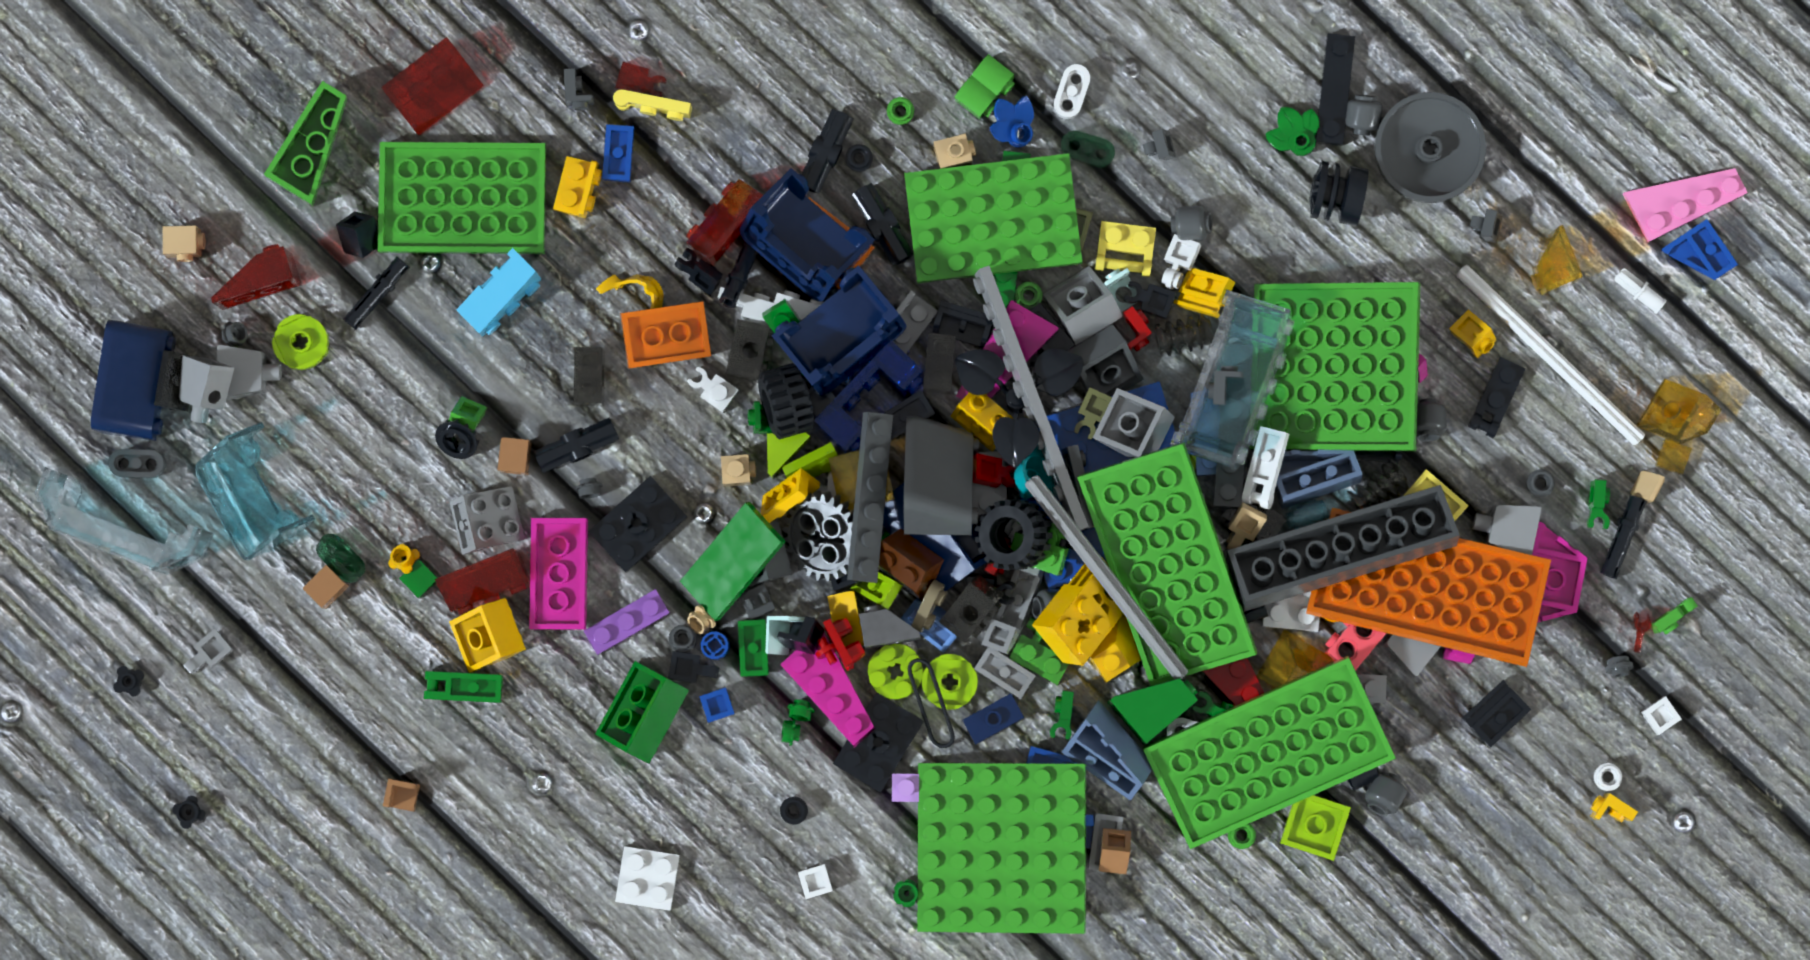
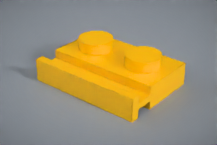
[1173,268,1235,318]

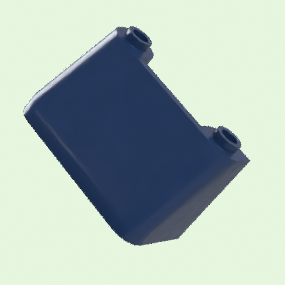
[739,168,875,301]
[772,265,907,396]

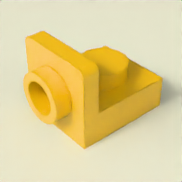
[1449,309,1496,359]
[1590,793,1638,823]

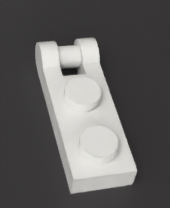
[1242,426,1290,509]

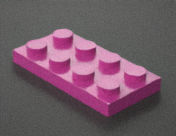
[529,518,588,630]

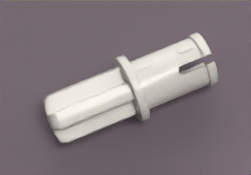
[1614,268,1667,314]

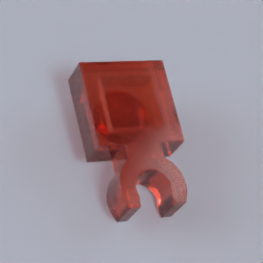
[615,62,667,97]

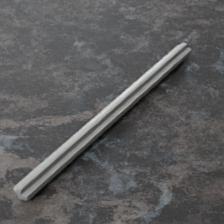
[1025,475,1188,680]

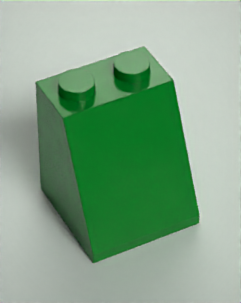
[1107,679,1198,744]

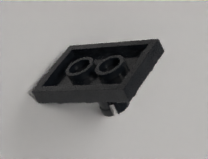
[588,476,688,573]
[833,692,924,793]

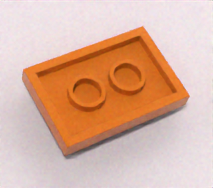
[620,301,711,368]

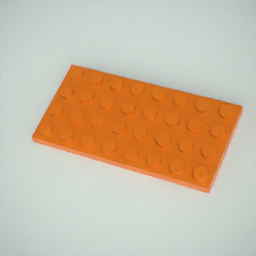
[1306,508,1551,667]

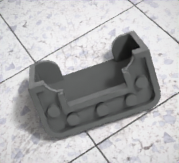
[904,416,979,535]

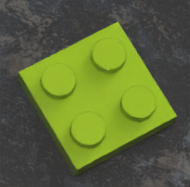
[1280,795,1351,861]

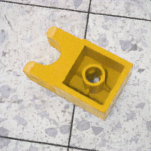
[1032,557,1124,666]

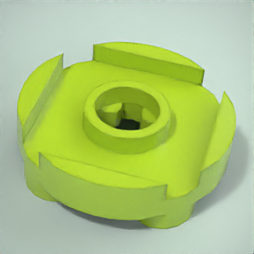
[272,314,329,370]
[868,644,923,700]
[922,654,978,710]

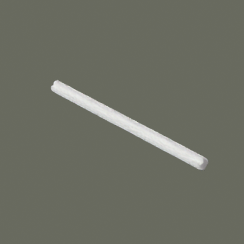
[1456,265,1645,445]

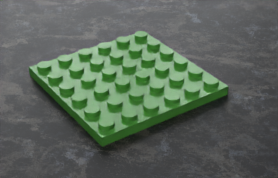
[1249,282,1421,451]
[917,763,1086,934]

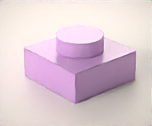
[892,774,919,802]

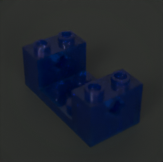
[814,340,923,456]

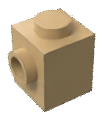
[933,134,976,169]
[163,226,206,262]
[721,454,756,487]

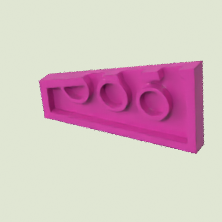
[956,300,1060,399]
[780,632,875,747]

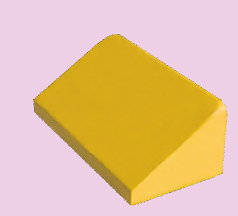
[827,590,865,647]

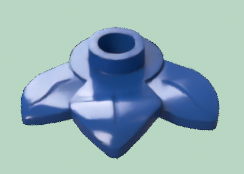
[990,96,1034,147]

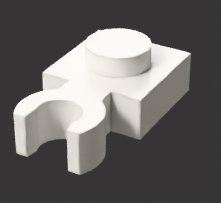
[687,367,739,413]

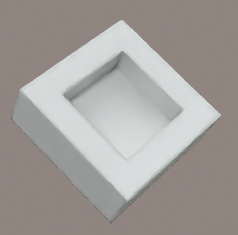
[1641,696,1682,735]
[798,864,833,899]

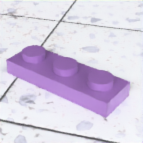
[584,589,670,655]

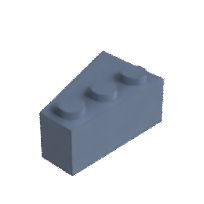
[1275,450,1363,509]
[1062,700,1152,801]

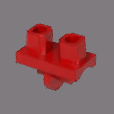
[816,617,865,672]

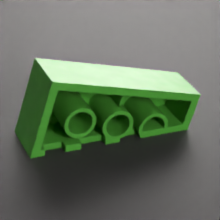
[264,81,348,206]

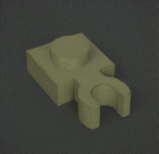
[1074,387,1112,440]

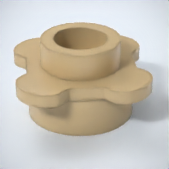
[687,605,716,635]

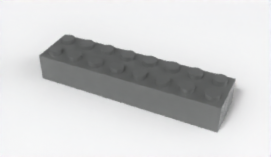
[1226,485,1460,612]

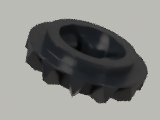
[435,419,479,459]

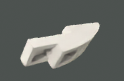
[718,287,824,325]

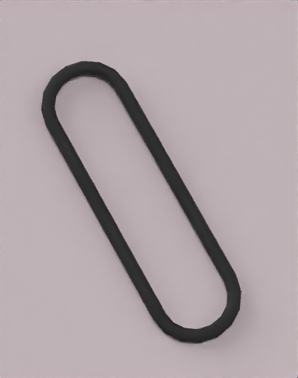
[907,658,955,748]

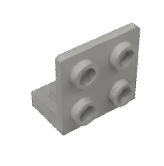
[449,486,525,555]

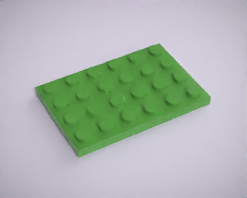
[378,142,546,254]
[904,153,1082,284]

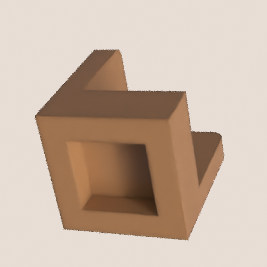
[497,437,532,475]
[303,565,349,609]
[383,779,420,812]
[1099,828,1131,874]

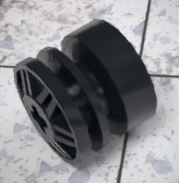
[1309,160,1369,226]

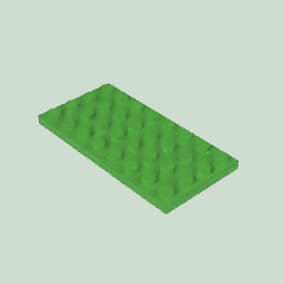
[1077,442,1257,686]
[1143,656,1396,849]

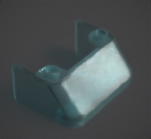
[195,422,315,560]

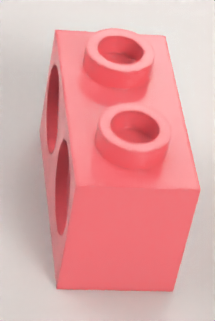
[1324,623,1386,671]

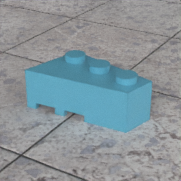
[457,248,541,337]

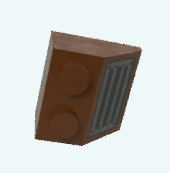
[879,529,944,602]

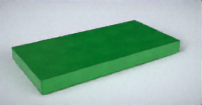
[680,502,786,621]

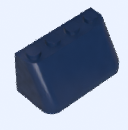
[91,320,176,441]
[883,483,987,591]

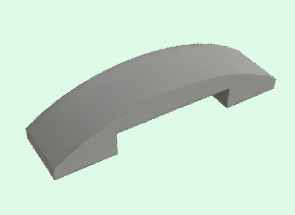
[981,567,1044,655]

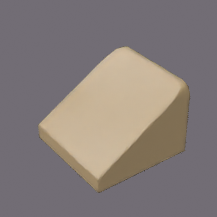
[1630,471,1665,504]

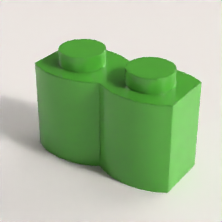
[954,54,1015,120]

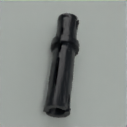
[719,241,758,308]
[343,256,410,330]
[1600,495,1647,579]

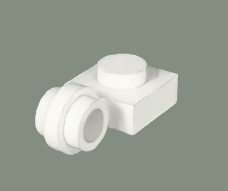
[1162,234,1201,290]

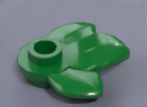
[1266,107,1320,156]

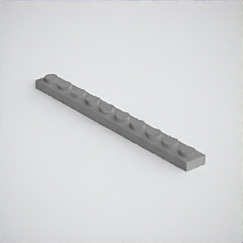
[973,266,1089,531]

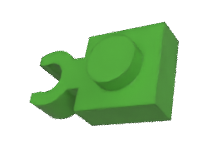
[1648,597,1698,635]

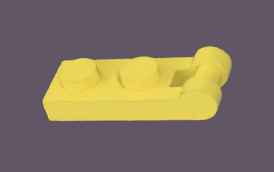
[613,90,692,121]

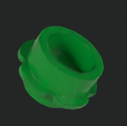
[787,700,815,722]
[781,719,801,746]
[893,879,918,907]

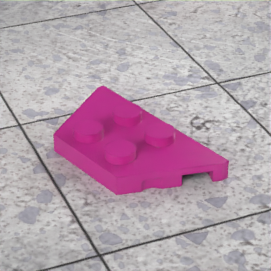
[1532,522,1588,623]

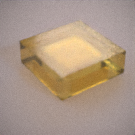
[1655,439,1692,475]

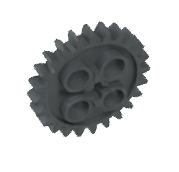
[781,490,854,581]

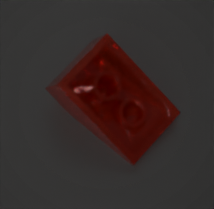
[211,244,302,310]

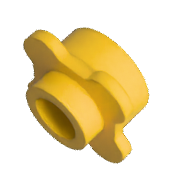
[388,544,420,574]

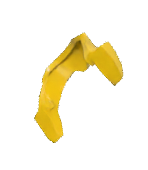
[596,274,664,309]

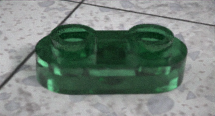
[1061,131,1115,168]
[316,534,365,583]

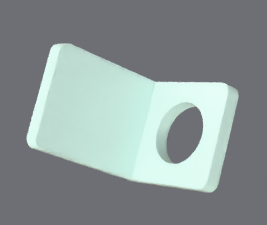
[1104,268,1138,312]
[765,616,805,655]

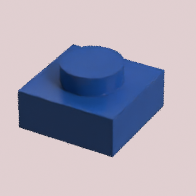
[699,687,735,723]

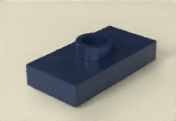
[962,693,1024,745]

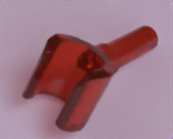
[1633,612,1651,653]

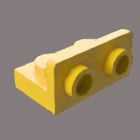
[553,156,602,218]
[950,393,1013,452]
[761,468,820,523]

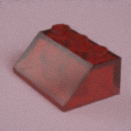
[381,37,484,136]
[686,179,763,266]
[435,548,530,616]

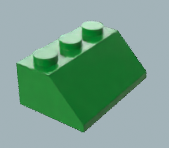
[595,661,689,764]

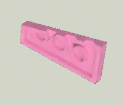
[1623,168,1748,243]

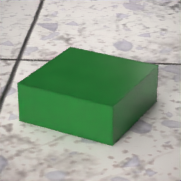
[399,559,440,599]

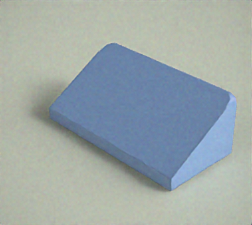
[900,599,964,653]

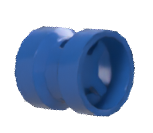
[701,631,730,660]

